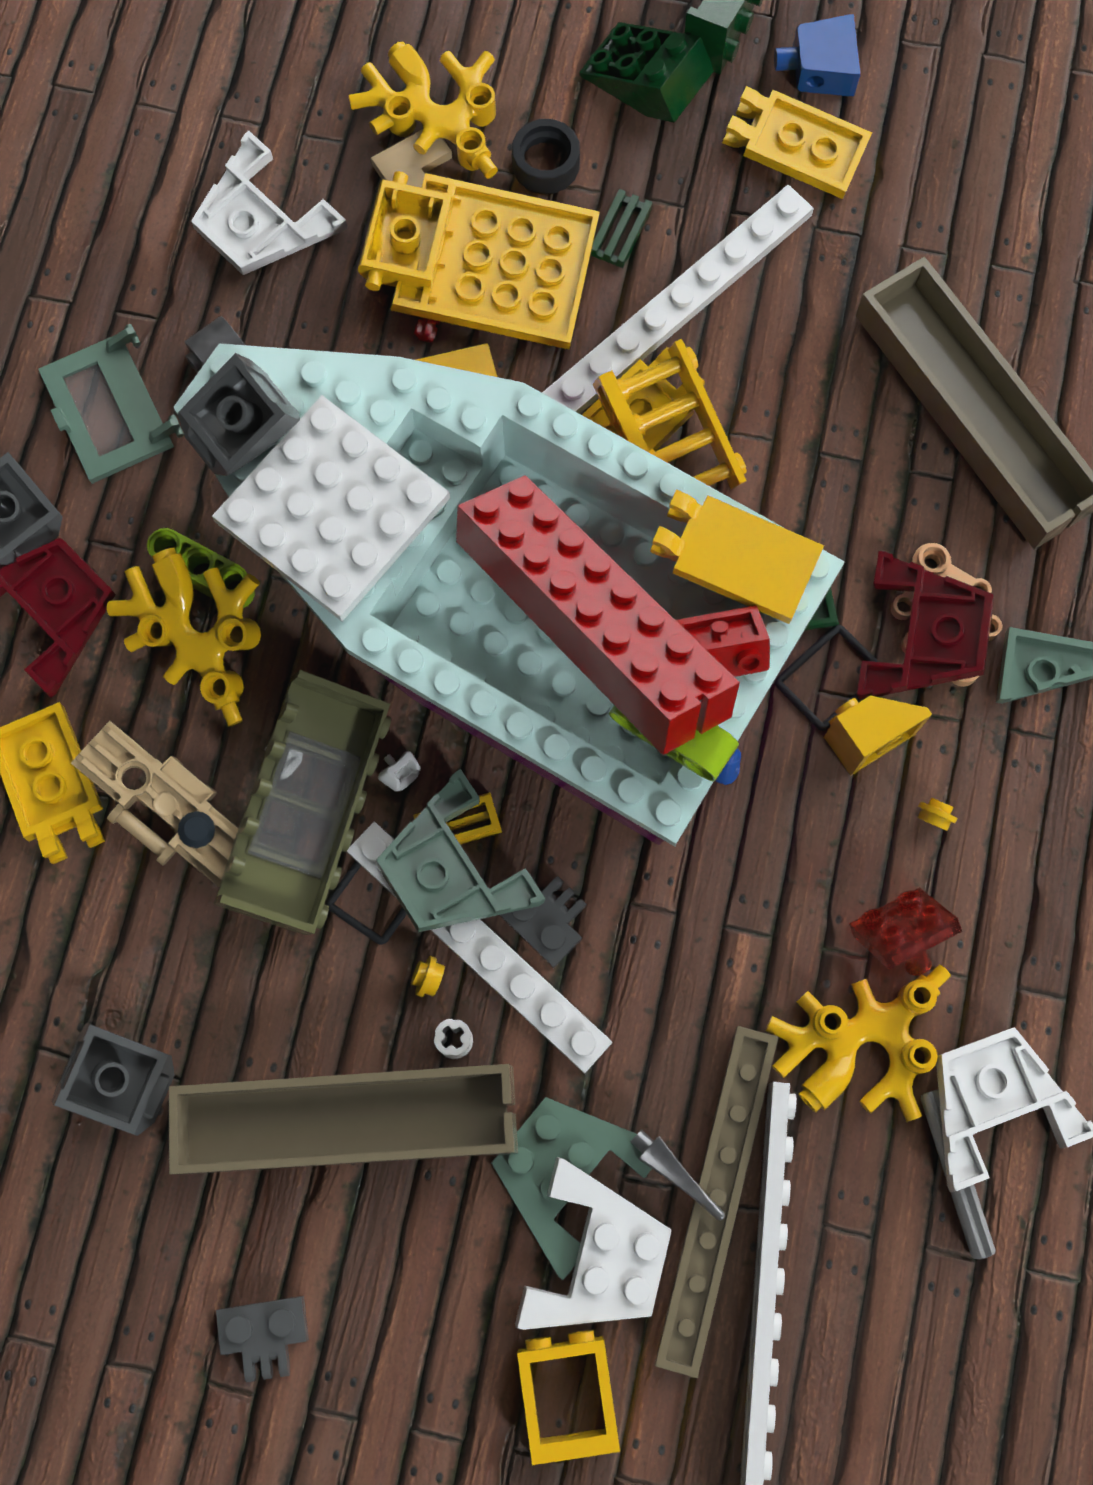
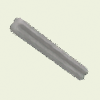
[921,1090,996,1259]

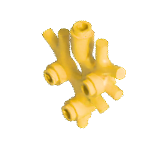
[349,42,498,179]
[107,548,261,727]
[765,964,951,1122]

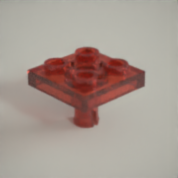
[849,887,963,976]

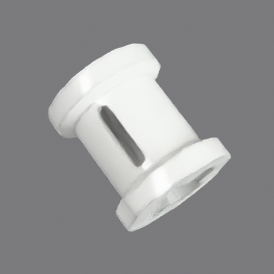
[434,1019,473,1059]

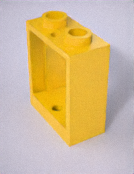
[517,1330,620,1465]

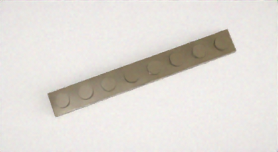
[654,1026,778,1378]

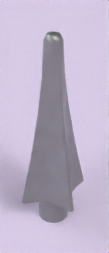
[631,1129,725,1221]

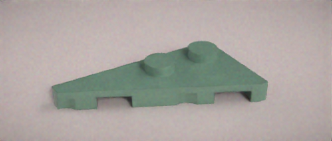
[996,627,1093,704]

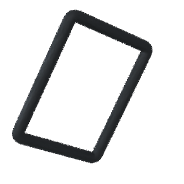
[775,625,879,731]
[326,833,407,945]

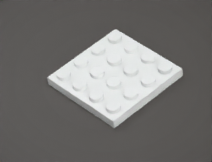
[212,395,450,622]

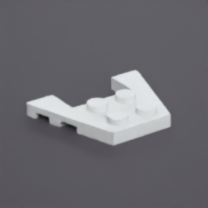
[191,131,348,275]
[936,1027,1093,1192]
[515,1157,672,1330]

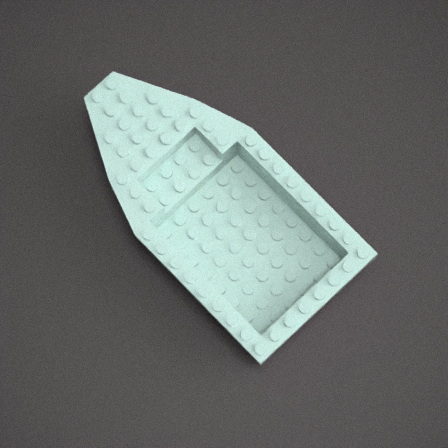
[174,343,845,847]

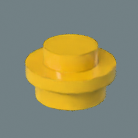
[917,797,958,831]
[411,956,445,997]

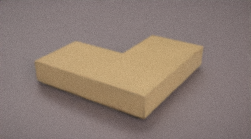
[371,129,452,188]

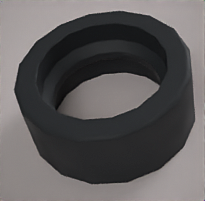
[512,119,580,194]

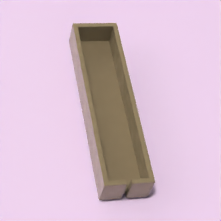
[855,256,1093,550]
[169,1064,518,1175]

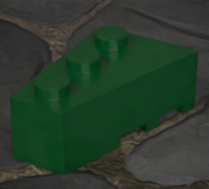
[684,0,763,75]

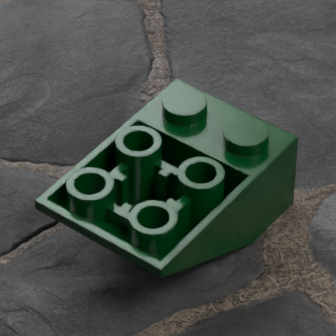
[579,22,714,123]

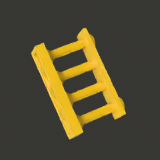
[593,339,747,489]

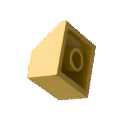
[824,695,932,776]

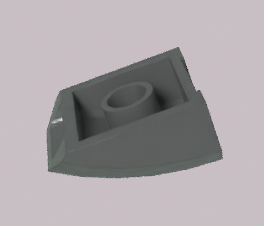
[178,353,300,476]
[0,452,63,565]
[51,1023,175,1136]

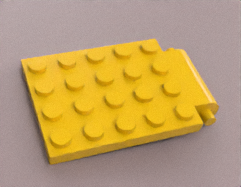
[358,171,600,350]

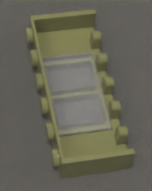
[213,670,391,935]

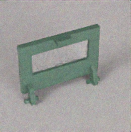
[38,324,184,484]

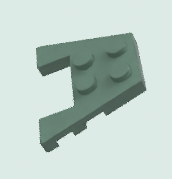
[376,769,545,933]
[492,1097,652,1280]

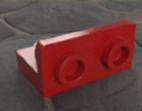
[676,605,770,677]

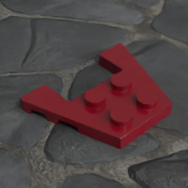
[0,538,116,698]
[857,551,994,699]

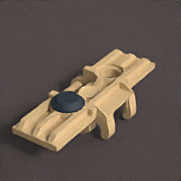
[71,721,238,887]

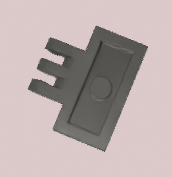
[499,876,587,969]
[216,1295,309,1383]

